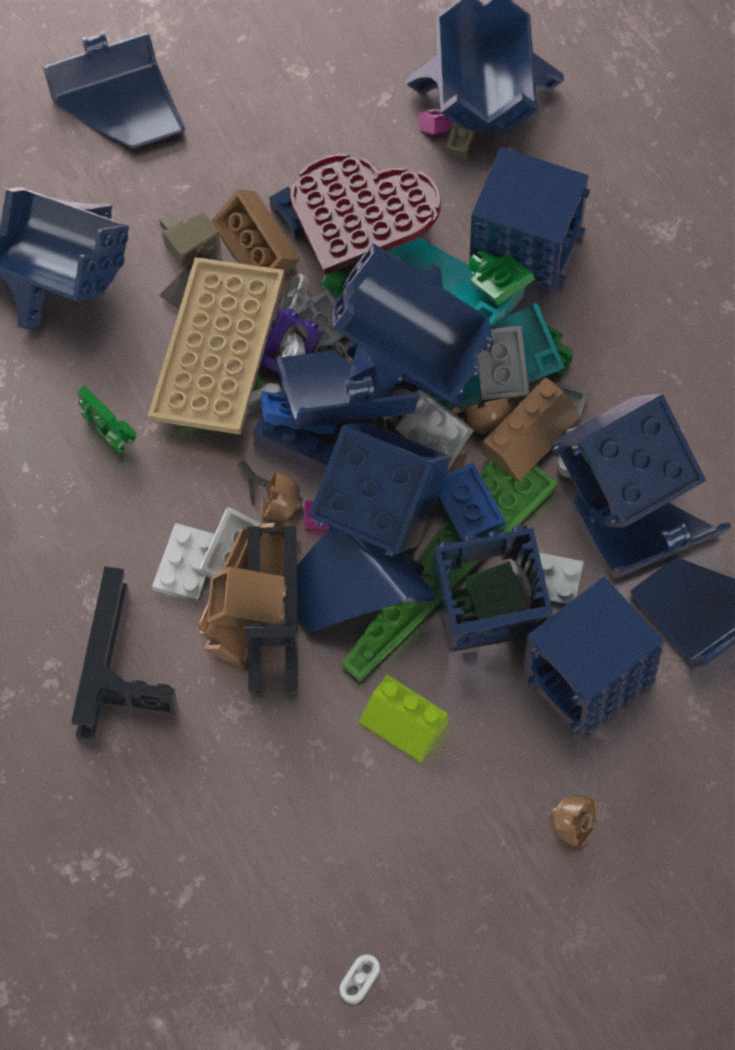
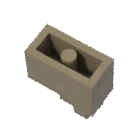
[159,212,220,266]

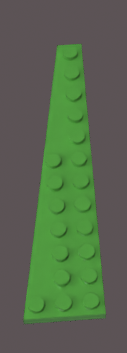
[342,460,558,682]

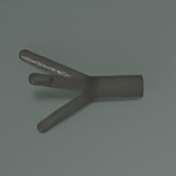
[237,460,269,505]

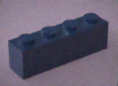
[252,414,335,476]

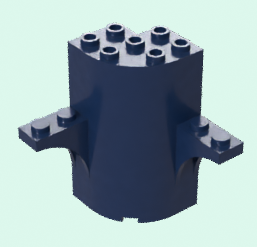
[406,0,564,132]
[0,187,129,329]
[332,243,492,402]

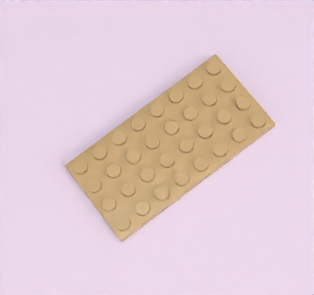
[148,257,285,435]

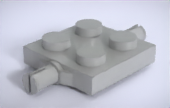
[294,286,347,356]

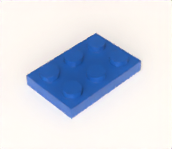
[260,391,336,435]
[437,462,506,542]

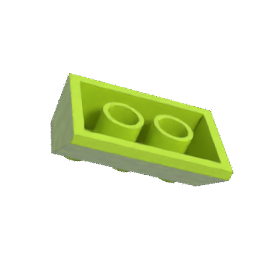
[359,674,449,763]

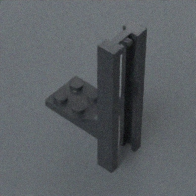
[244,526,299,694]
[71,566,178,741]

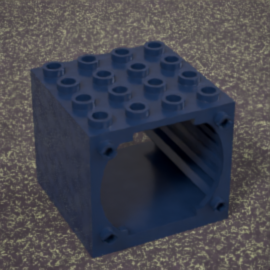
[469,147,590,290]
[552,394,706,527]
[308,421,452,557]
[432,525,553,650]
[524,576,664,736]

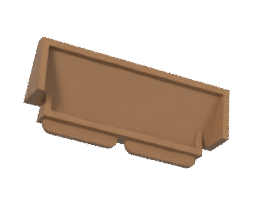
[199,523,301,669]

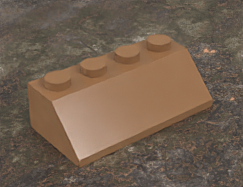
[211,189,300,275]
[482,377,580,482]

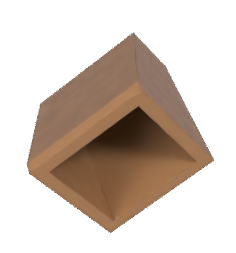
[207,567,286,627]

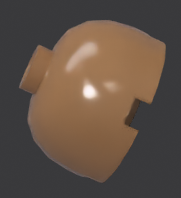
[464,399,512,437]
[261,472,303,521]
[551,795,598,847]

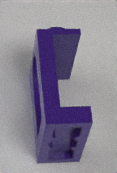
[261,308,324,374]

